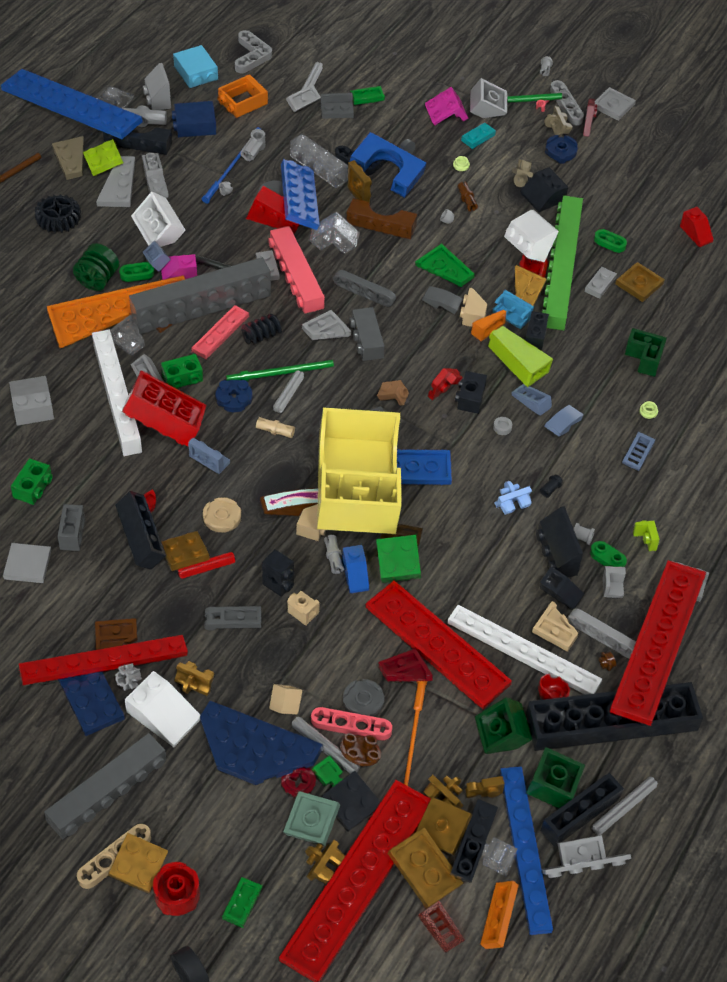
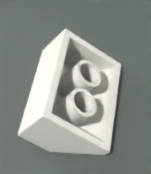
[131,191,185,247]
[504,210,559,262]

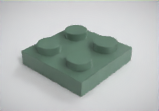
[283,791,340,846]

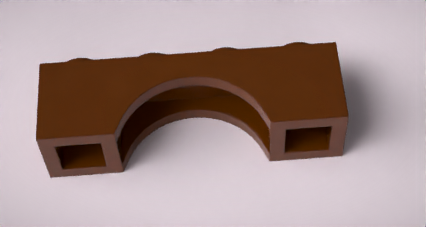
[346,198,417,239]

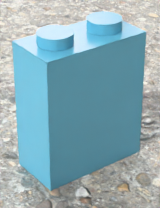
[173,45,218,88]

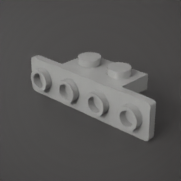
[542,835,631,878]

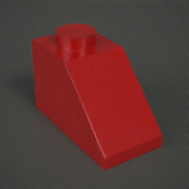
[680,207,714,247]

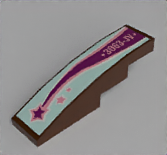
[260,488,318,516]

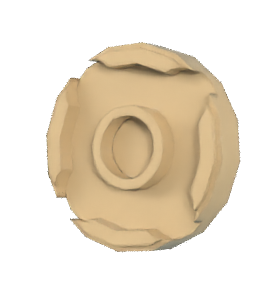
[203,498,241,532]

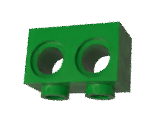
[161,354,203,389]
[11,458,53,505]

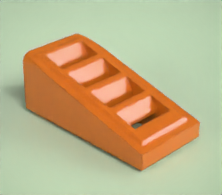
[471,310,506,341]

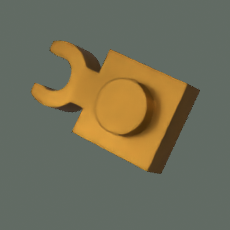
[465,776,505,798]

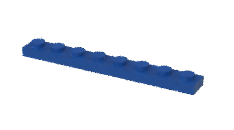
[500,767,553,935]

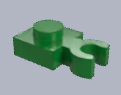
[312,755,343,787]

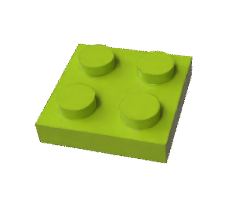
[83,139,123,176]

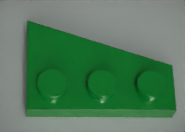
[415,244,475,287]

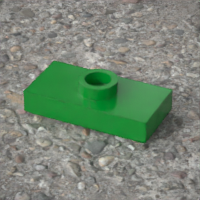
[350,86,385,105]
[222,877,262,928]

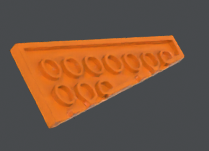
[46,275,185,348]

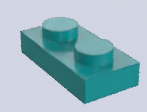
[461,122,496,149]

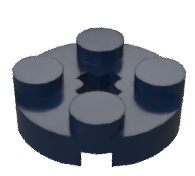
[545,135,578,164]
[216,380,253,412]

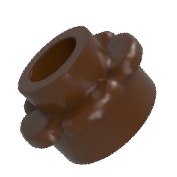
[599,651,616,671]

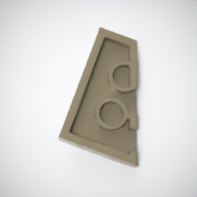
[52,136,84,180]

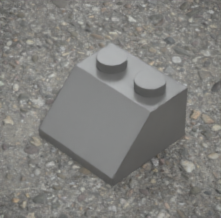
[143,63,171,110]
[470,78,507,118]

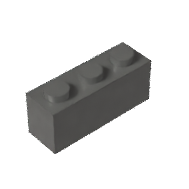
[349,307,385,361]

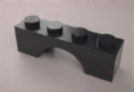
[103,127,172,155]

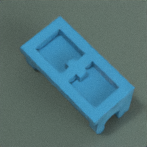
[493,290,534,329]

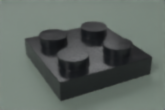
[321,771,381,832]

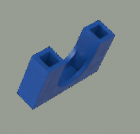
[350,132,427,198]

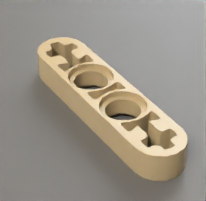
[77,824,151,889]

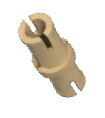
[256,417,295,438]

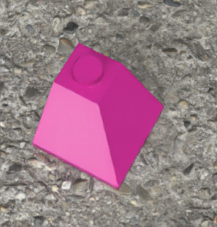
[161,254,197,280]

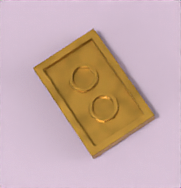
[387,828,463,909]

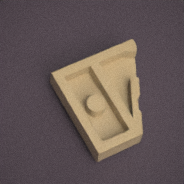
[532,601,578,652]

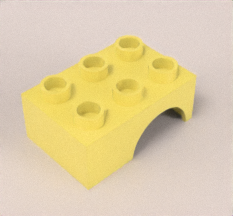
[317,408,401,534]

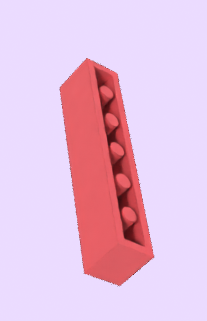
[268,226,324,314]

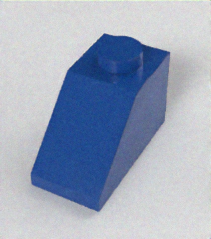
[342,545,369,593]

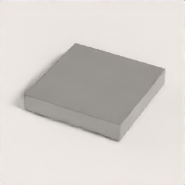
[595,87,636,121]
[3,543,52,583]

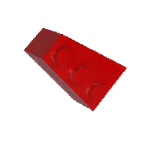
[246,186,300,234]

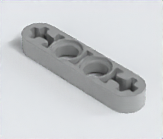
[550,80,584,125]
[567,609,636,659]

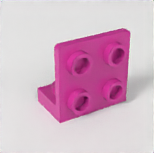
[425,87,468,125]

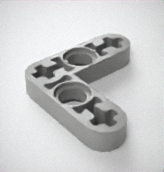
[235,30,272,73]

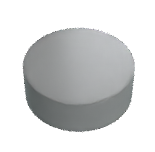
[493,417,512,435]

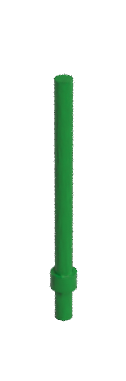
[226,360,334,381]

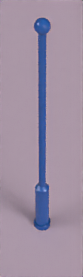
[202,127,261,204]

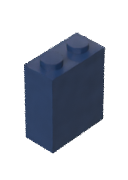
[172,101,216,138]

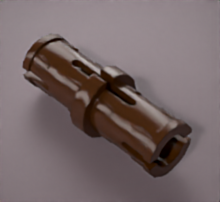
[457,181,478,211]

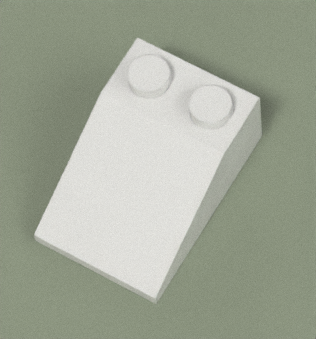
[125,671,201,747]

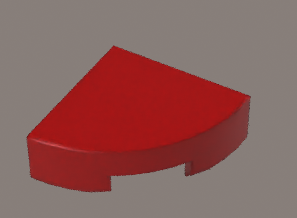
[144,489,156,512]

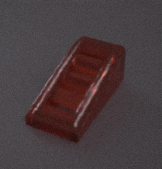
[418,901,465,953]

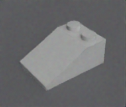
[9,376,54,426]

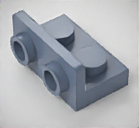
[188,438,230,474]

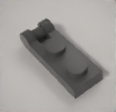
[204,606,261,631]

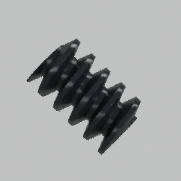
[241,314,282,345]

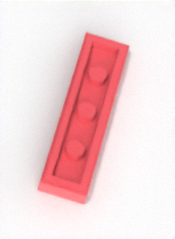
[192,305,249,359]

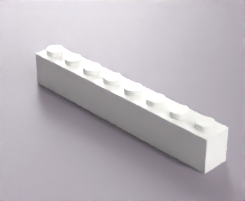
[92,329,142,456]

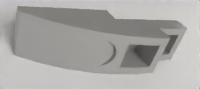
[142,153,168,198]

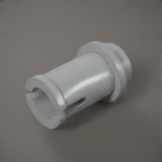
[540,56,553,76]

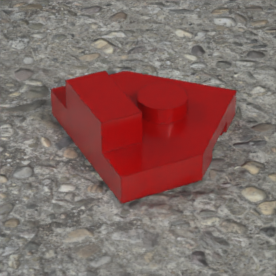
[428,368,463,401]

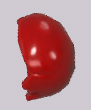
[538,673,570,700]

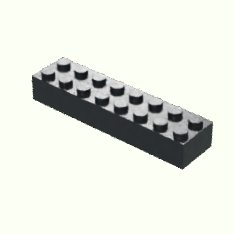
[526,682,703,751]

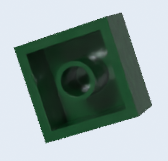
[526,747,585,808]

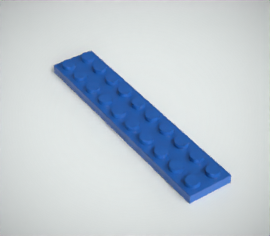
[1,69,143,139]

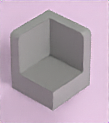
[603,566,626,598]

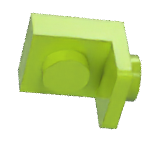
[633,521,660,551]

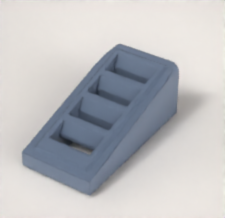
[143,240,171,271]
[511,384,552,415]
[622,432,655,471]

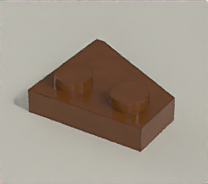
[95,618,138,650]

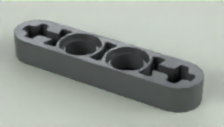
[333,270,396,307]

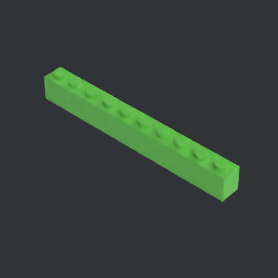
[542,196,583,331]

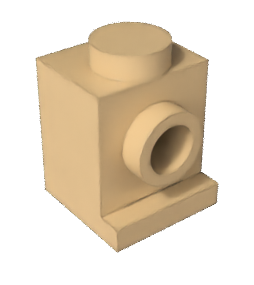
[287,591,319,625]

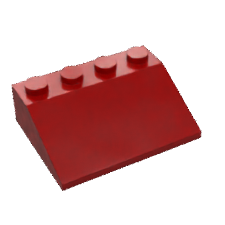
[122,370,206,447]

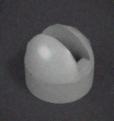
[219,181,233,196]
[440,209,454,224]

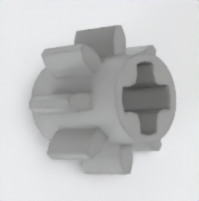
[115,663,142,690]

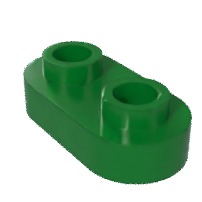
[594,229,627,253]
[119,262,155,282]
[590,541,627,567]

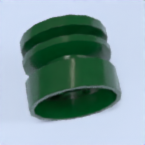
[73,243,120,291]

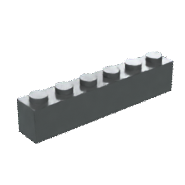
[44,733,166,840]

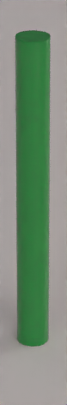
[507,93,562,103]

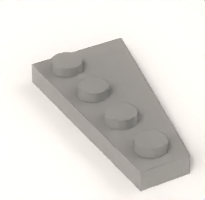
[96,156,136,207]

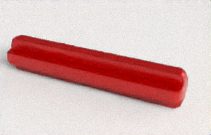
[178,552,235,579]

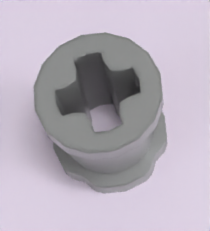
[574,523,595,545]

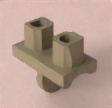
[544,106,572,137]
[512,160,533,187]

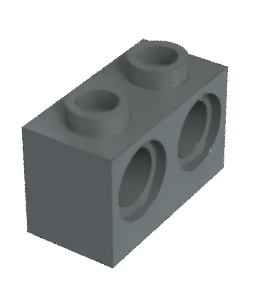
[57,504,85,551]

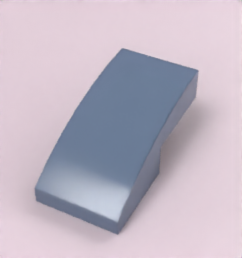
[544,405,583,436]

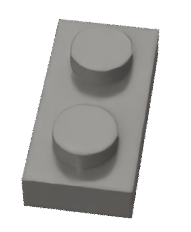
[286,84,321,113]
[256,250,279,281]
[585,267,617,299]

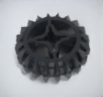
[35,194,81,234]

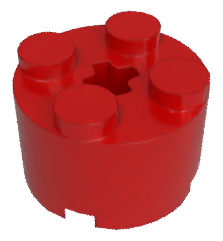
[153,862,200,916]

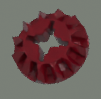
[281,766,316,797]

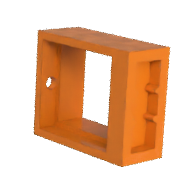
[218,74,268,118]

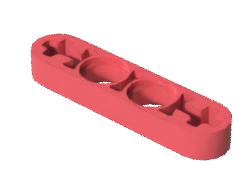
[311,707,392,740]

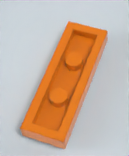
[480,881,519,949]

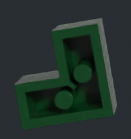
[625,328,667,377]

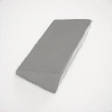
[131,354,164,382]

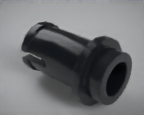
[540,474,563,498]

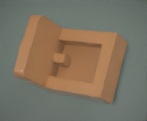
[377,380,409,406]

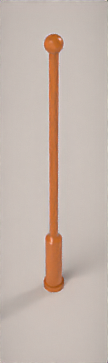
[404,681,427,786]

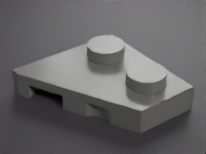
[302,310,351,340]

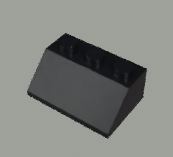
[536,506,583,577]

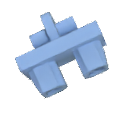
[494,481,532,515]

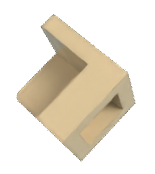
[269,684,302,714]

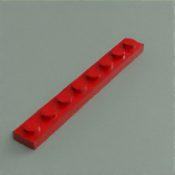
[19,635,188,685]

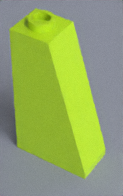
[488,326,553,387]

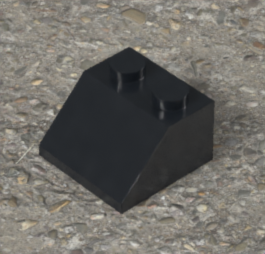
[520,167,568,213]

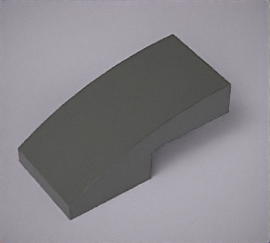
[422,286,463,314]

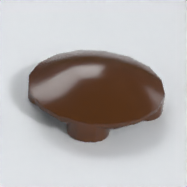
[340,733,381,766]

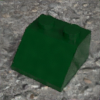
[475,697,532,754]

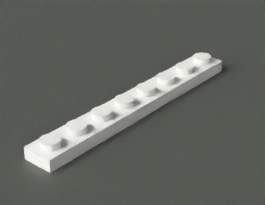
[448,605,602,695]

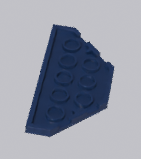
[200,701,323,785]

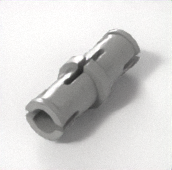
[324,535,344,574]

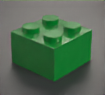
[376,535,421,583]

